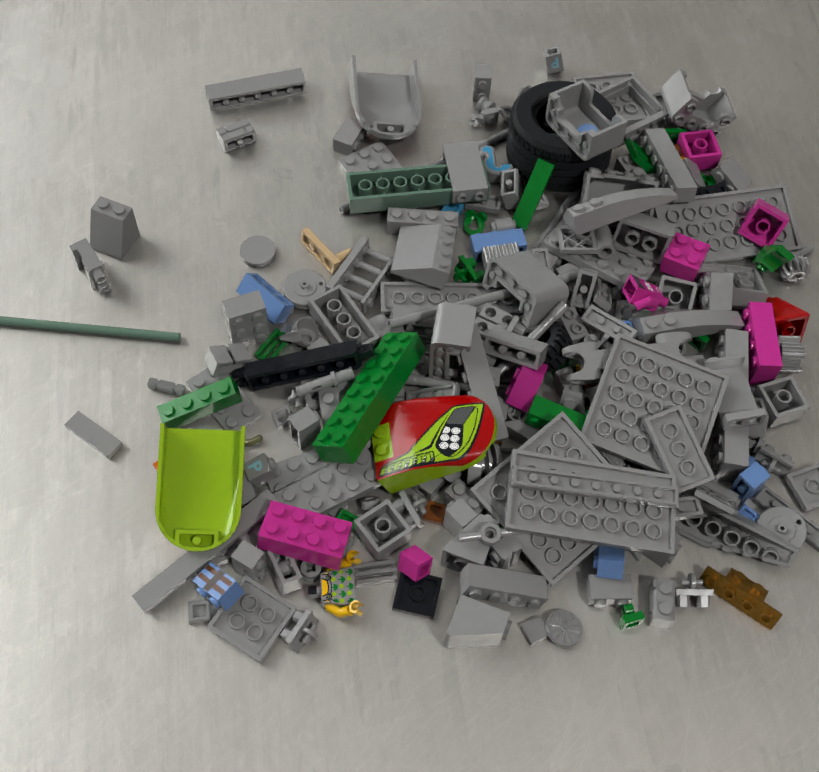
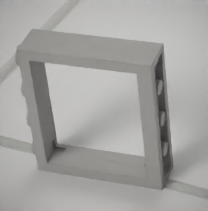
[597,75,669,149]

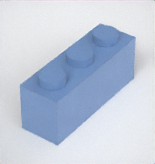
[469,228,527,262]
[236,273,295,324]

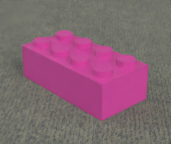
[738,302,783,385]
[257,500,353,571]

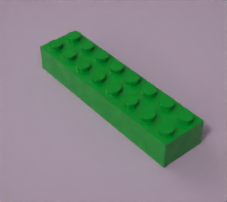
[312,332,426,464]

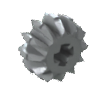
[779,255,811,283]

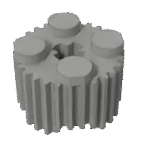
[777,335,806,373]

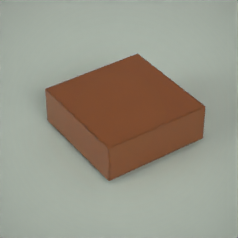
[423,500,447,526]

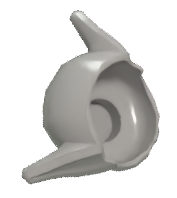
[279,315,321,348]

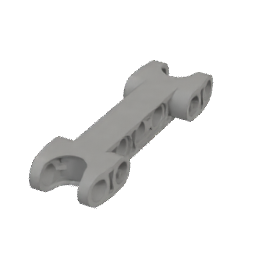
[562,332,698,385]

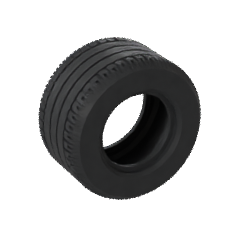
[506,81,616,192]

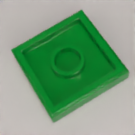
[625,138,657,174]

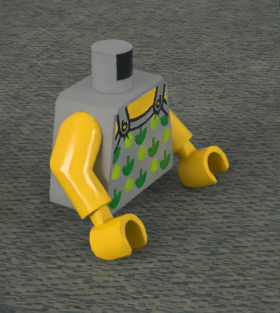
[308,550,364,618]

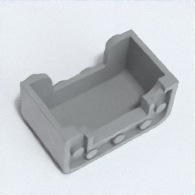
[660,69,737,137]
[546,79,628,161]
[579,167,659,217]
[481,251,569,328]
[429,301,477,383]

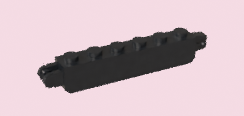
[231,339,374,391]

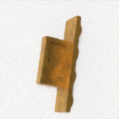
[699,566,783,630]

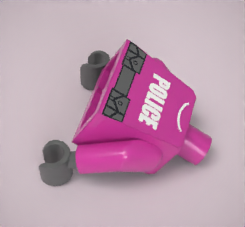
[612,274,669,319]

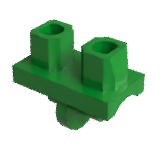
[453,255,485,283]

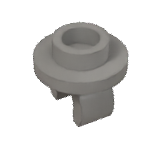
[749,437,765,453]

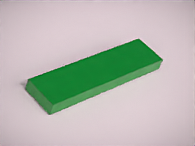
[512,158,555,230]

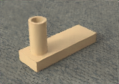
[300,227,352,276]

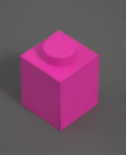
[398,545,433,582]

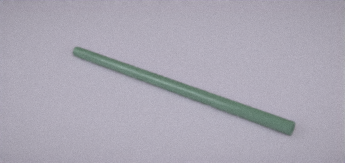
[0,316,181,342]

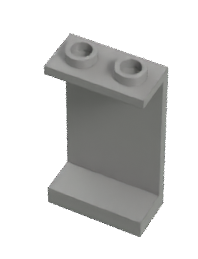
[442,140,488,203]
[704,354,767,430]

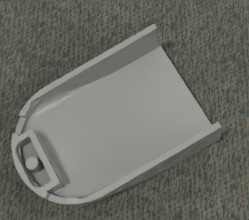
[348,55,422,140]

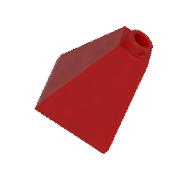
[766,297,810,343]

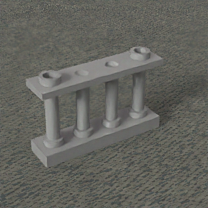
[325,236,394,314]

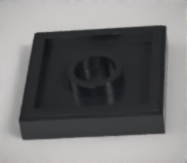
[392,572,442,620]

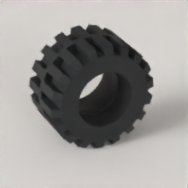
[538,323,574,372]

